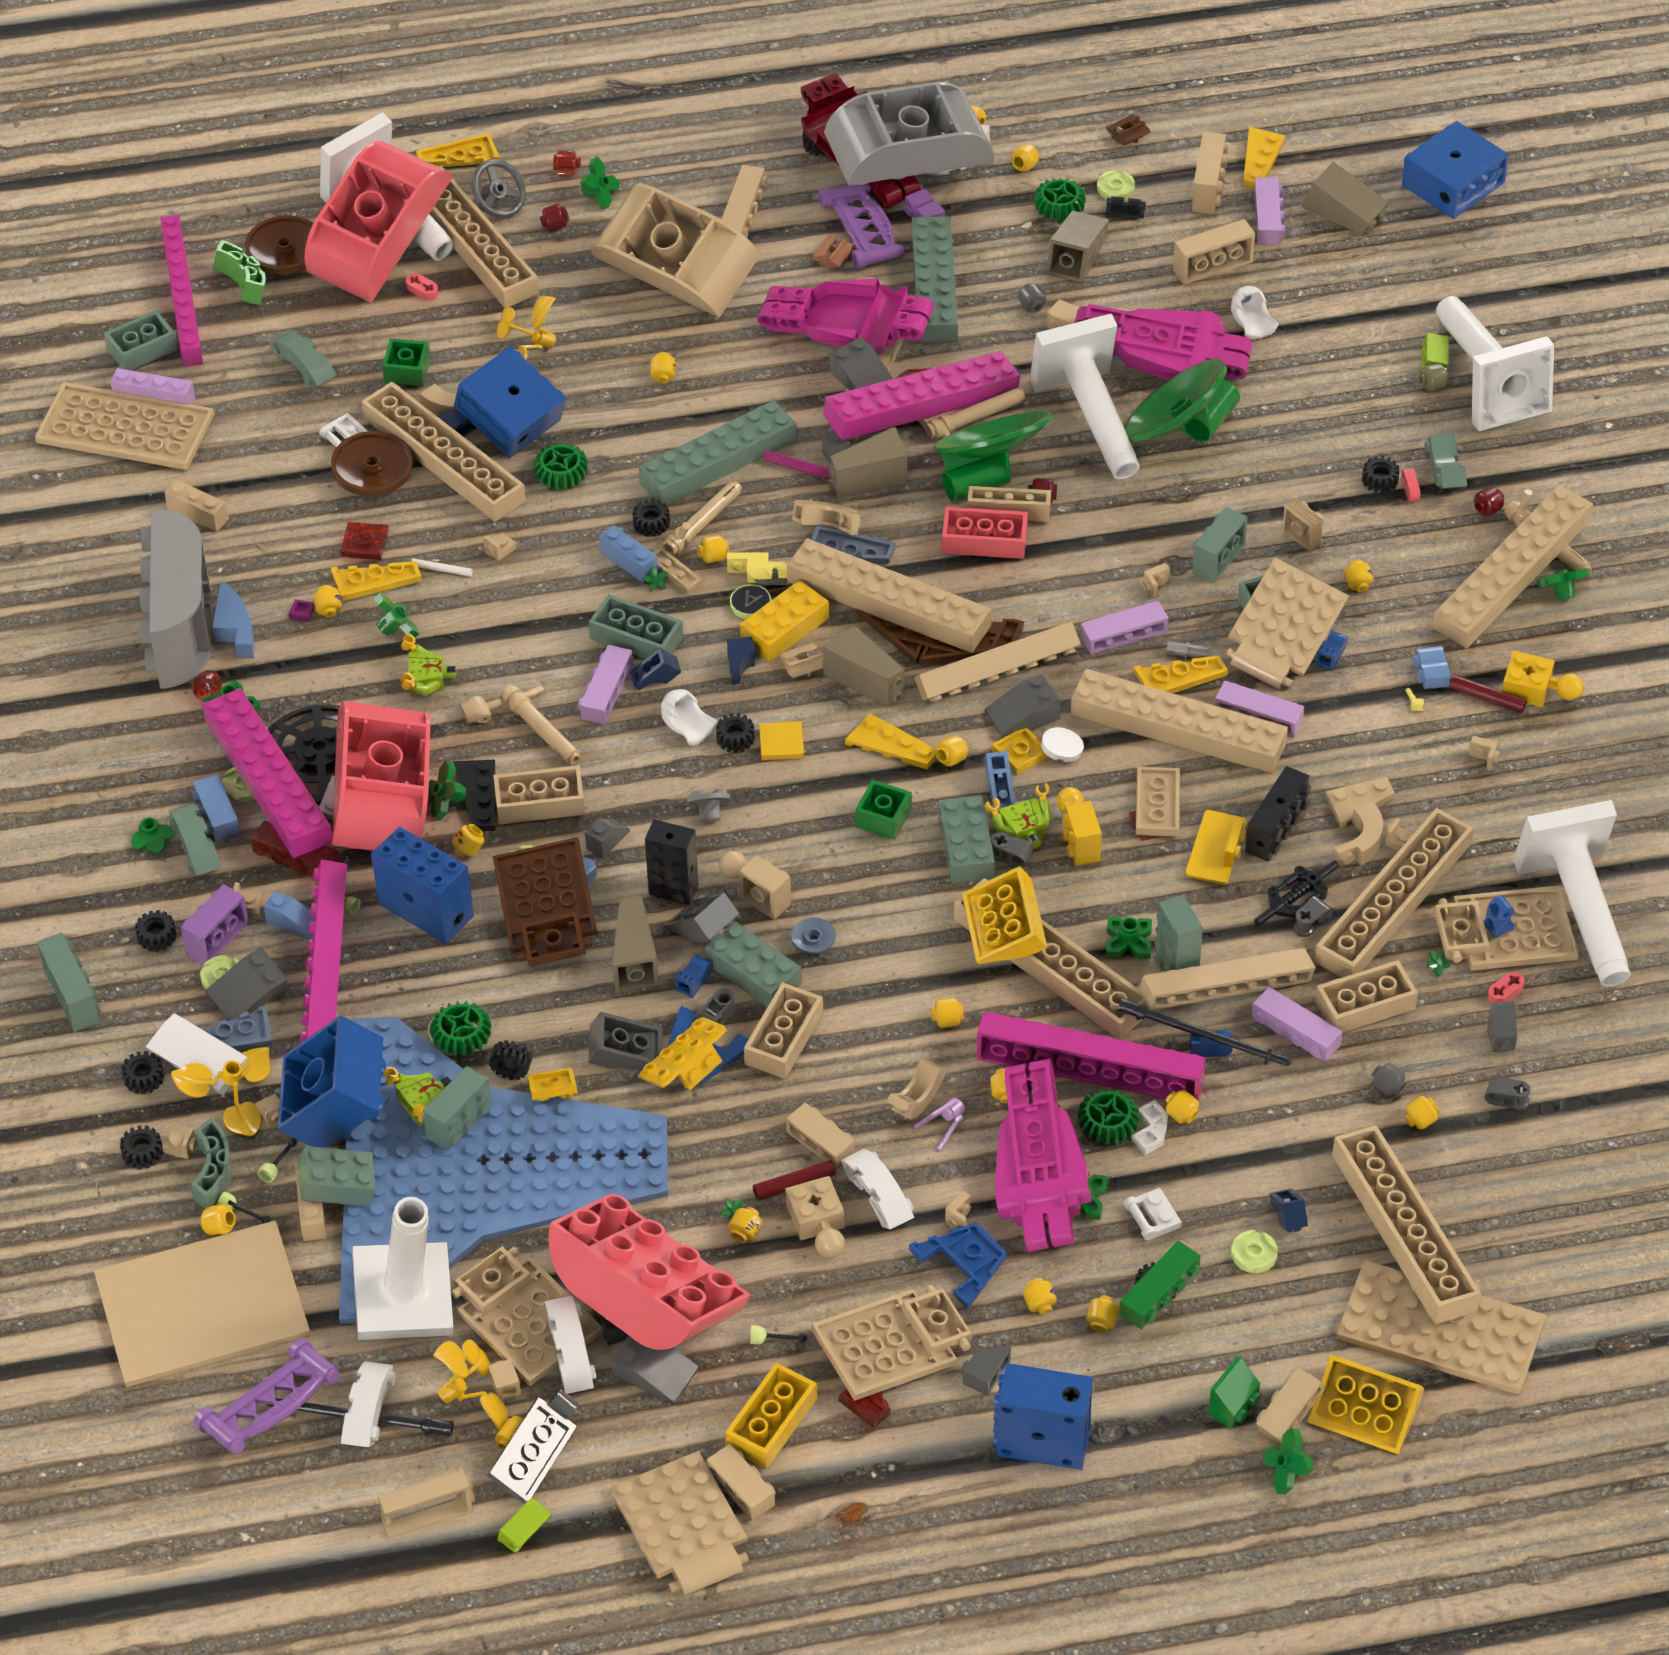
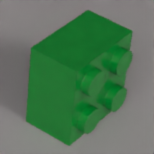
[382,338,431,387]
[855,780,912,839]

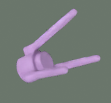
[913,1098,965,1151]

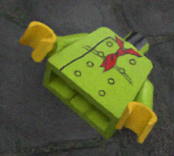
[400,634,456,696]
[984,783,1051,849]
[383,1067,451,1127]

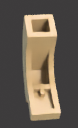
[420,384,459,416]
[792,500,860,535]
[1333,801,1383,867]
[887,1060,948,1120]

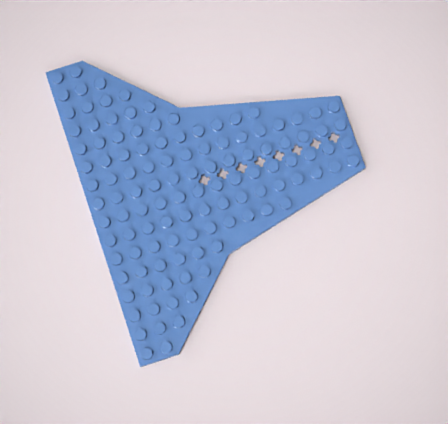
[339,1017,668,1324]

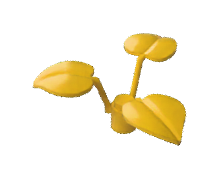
[497,296,556,360]
[171,1047,271,1137]
[433,1340,508,1430]

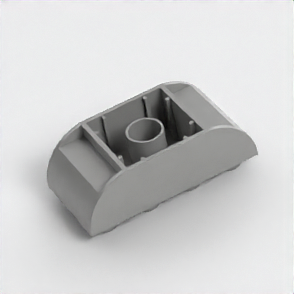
[824,82,994,186]
[139,509,211,689]

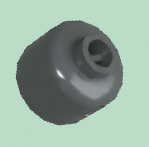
[1018,283,1047,313]
[1372,1063,1406,1097]

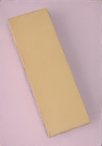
[653,547,703,595]

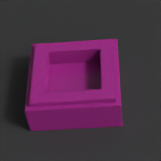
[288,599,315,622]

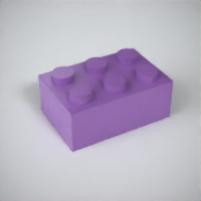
[181,884,249,965]

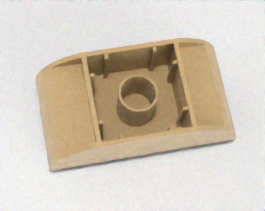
[592,183,761,318]

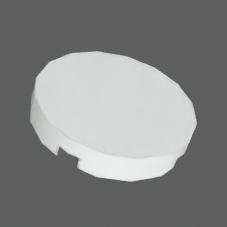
[1041,727,1084,762]

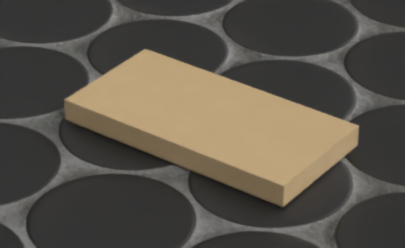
[1136,767,1180,836]

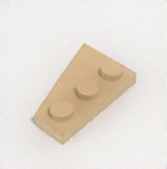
[1325,777,1395,829]

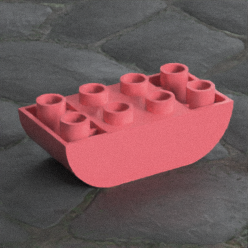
[304,141,453,303]
[332,701,430,851]
[549,1194,750,1350]

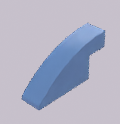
[212,582,255,658]

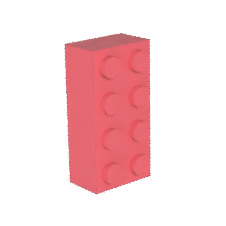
[942,507,1028,559]

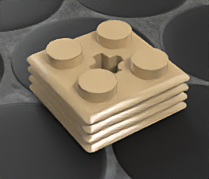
[1283,497,1324,552]

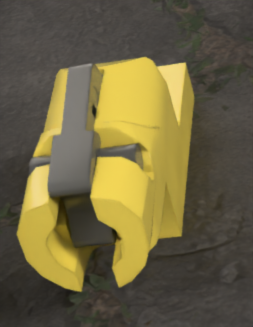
[727,553,789,586]

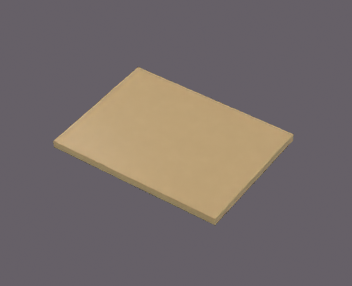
[94,1220,311,1387]

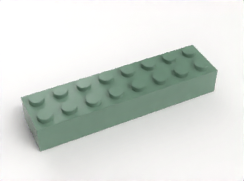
[912,216,958,343]
[639,400,797,505]

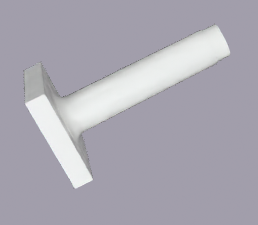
[320,112,455,261]
[1436,296,1554,431]
[1030,313,1140,479]
[1513,800,1631,987]
[352,1197,453,1340]

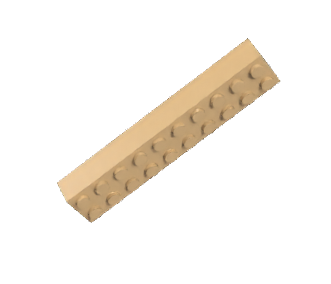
[429,166,539,308]
[361,382,526,522]
[1433,484,1593,649]
[787,538,992,653]
[1071,669,1288,774]
[1314,808,1473,978]
[954,878,1147,1040]
[1332,1125,1481,1324]

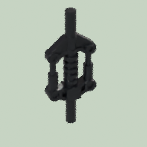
[1254,860,1339,926]

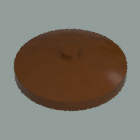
[245,215,313,274]
[331,431,413,496]

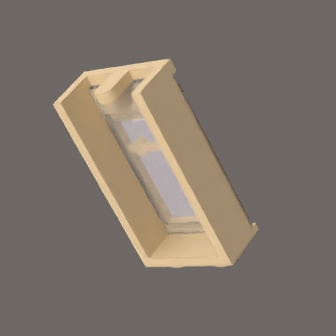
[378,1467,475,1539]

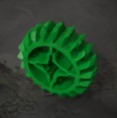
[1034,177,1086,222]
[533,442,588,491]
[431,1000,492,1057]
[1077,1088,1139,1145]

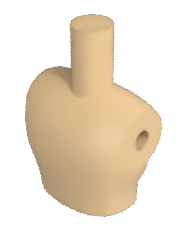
[460,696,502,724]

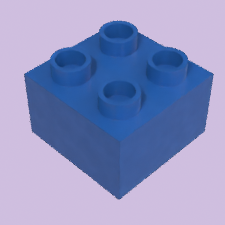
[277,1015,386,1148]

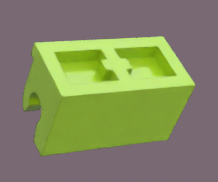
[1422,332,1449,368]
[497,1497,552,1553]

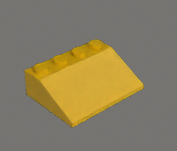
[962,866,1047,964]
[1307,1354,1424,1455]

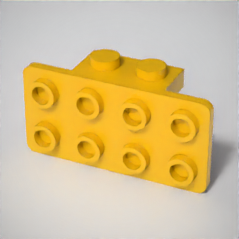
[1185,810,1247,885]
[639,1017,727,1090]

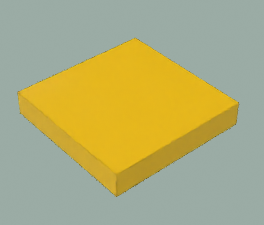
[759,721,804,761]
[991,728,1049,775]

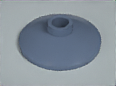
[791,917,836,954]

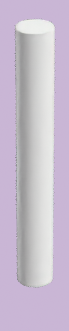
[411,558,473,577]

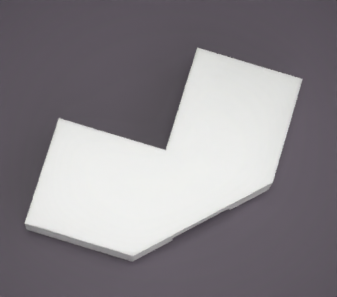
[1131,1100,1169,1155]

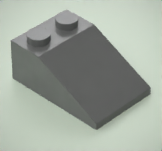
[829,337,893,390]
[985,674,1061,738]
[664,893,739,942]
[205,947,287,1021]
[589,1012,663,1068]
[612,1335,699,1405]

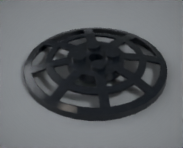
[268,704,340,805]

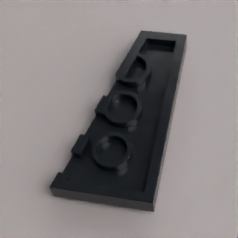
[452,759,496,831]

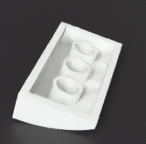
[146,1013,248,1096]

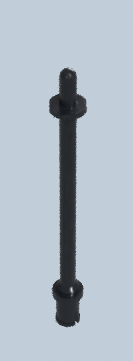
[1117,998,1291,1066]
[267,1394,454,1436]

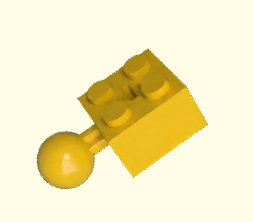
[1502,651,1584,707]
[1056,787,1102,866]

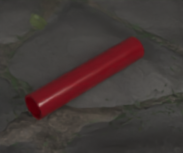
[1450,675,1527,714]
[752,1160,836,1200]

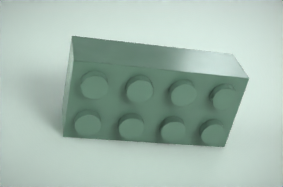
[589,594,683,659]
[939,795,995,883]
[1154,895,1203,972]
[705,921,802,1007]
[37,932,101,1032]

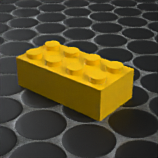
[740,580,829,662]
[725,1363,817,1469]

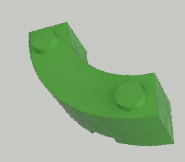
[213,240,266,305]

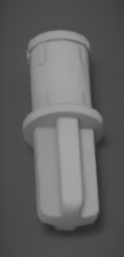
[1166,641,1209,659]

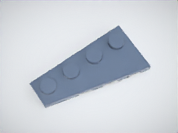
[811,525,896,563]
[202,1005,272,1051]

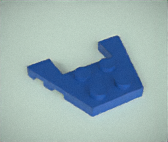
[667,1006,749,1085]
[909,1222,1007,1309]

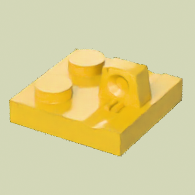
[527,1068,578,1101]

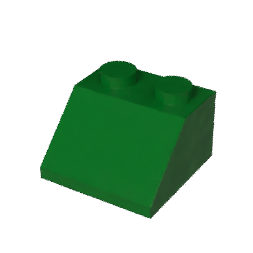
[1208,1356,1261,1429]

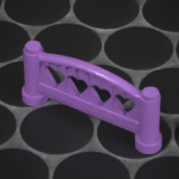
[818,183,904,270]
[193,1338,340,1454]

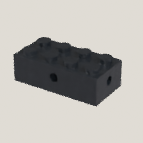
[1245,766,1311,862]
[645,819,699,904]

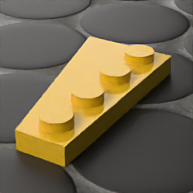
[1243,127,1285,188]
[416,133,500,167]
[331,561,422,602]
[1133,655,1228,693]
[845,713,937,769]

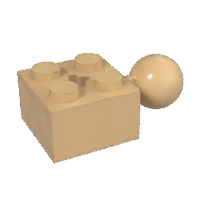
[719,851,791,920]
[785,1176,845,1258]

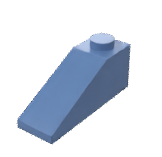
[984,751,1015,810]
[263,891,313,939]

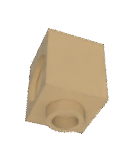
[488,1359,521,1400]

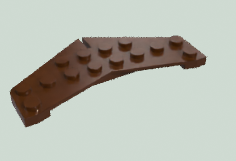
[855,608,1024,665]

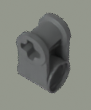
[991,832,1034,868]
[1294,896,1333,937]
[695,988,735,1025]
[1485,1075,1531,1111]

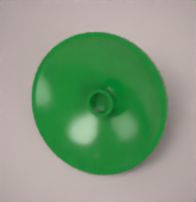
[1124,359,1240,442]
[934,410,1053,502]

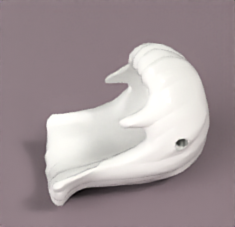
[1231,286,1278,341]
[661,689,717,747]

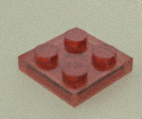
[340,522,389,560]

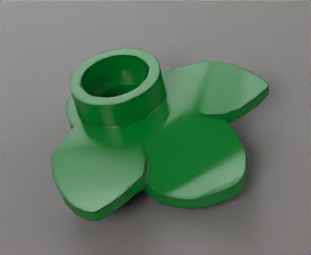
[131,817,174,854]

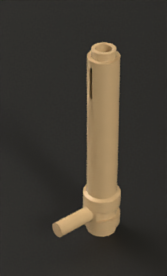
[925,388,1025,439]
[663,481,742,556]
[1504,489,1592,574]
[501,685,581,765]

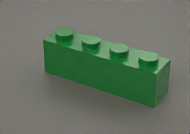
[1119,1240,1201,1330]

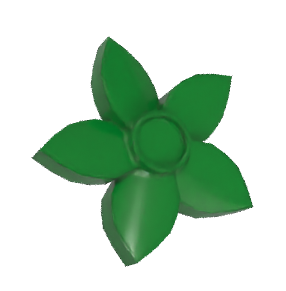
[642,567,667,592]
[1426,951,1451,977]
[720,1198,743,1222]

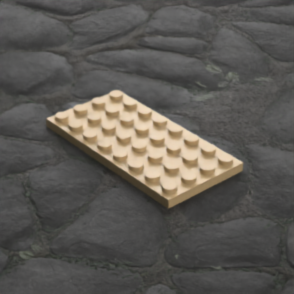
[35,382,215,470]
[1336,1260,1546,1395]

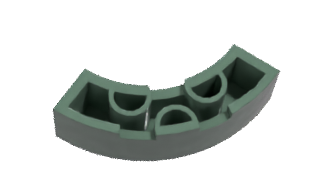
[270,329,337,388]
[1424,433,1467,489]
[167,803,221,876]
[191,1117,232,1209]

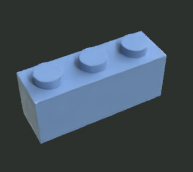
[599,525,658,584]
[191,774,240,841]

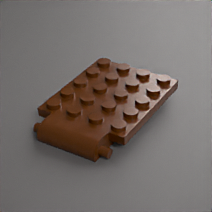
[492,837,598,967]

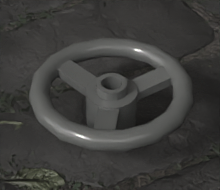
[471,159,526,219]

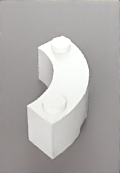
[841,1148,914,1229]
[544,1296,596,1394]
[341,1361,396,1447]

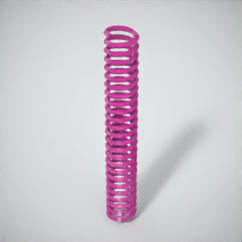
[764,450,831,480]

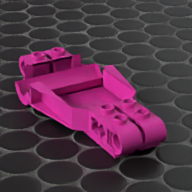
[757,278,934,355]
[1074,304,1253,380]
[995,1059,1092,1252]

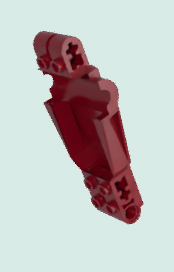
[801,73,921,208]

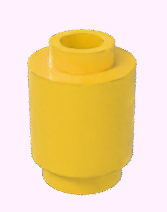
[495,1416,523,1450]

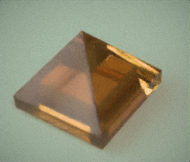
[836,1502,866,1525]

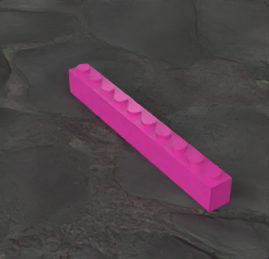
[160,215,203,367]
[300,859,347,1043]

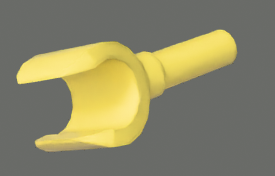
[1405,688,1424,711]

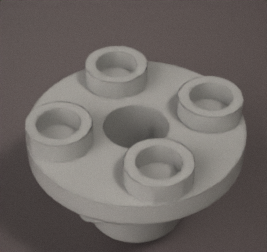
[687,789,730,823]

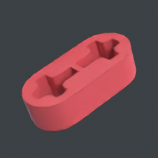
[406,273,439,301]
[1401,468,1420,502]
[1487,972,1525,1003]

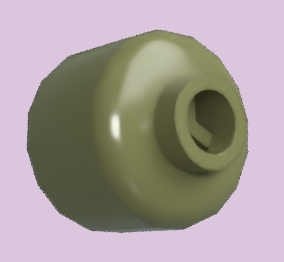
[1418,364,1449,391]

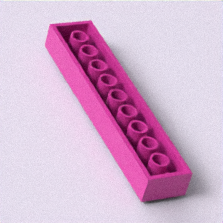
[823,351,1021,440]
[202,688,332,859]
[977,1012,1206,1102]

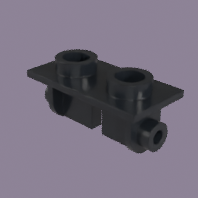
[1105,196,1146,219]

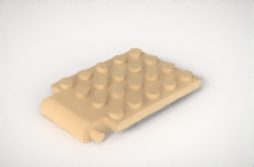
[1226,557,1349,690]
[1433,886,1579,971]
[451,1246,603,1386]
[811,1285,973,1401]
[610,1451,749,1596]

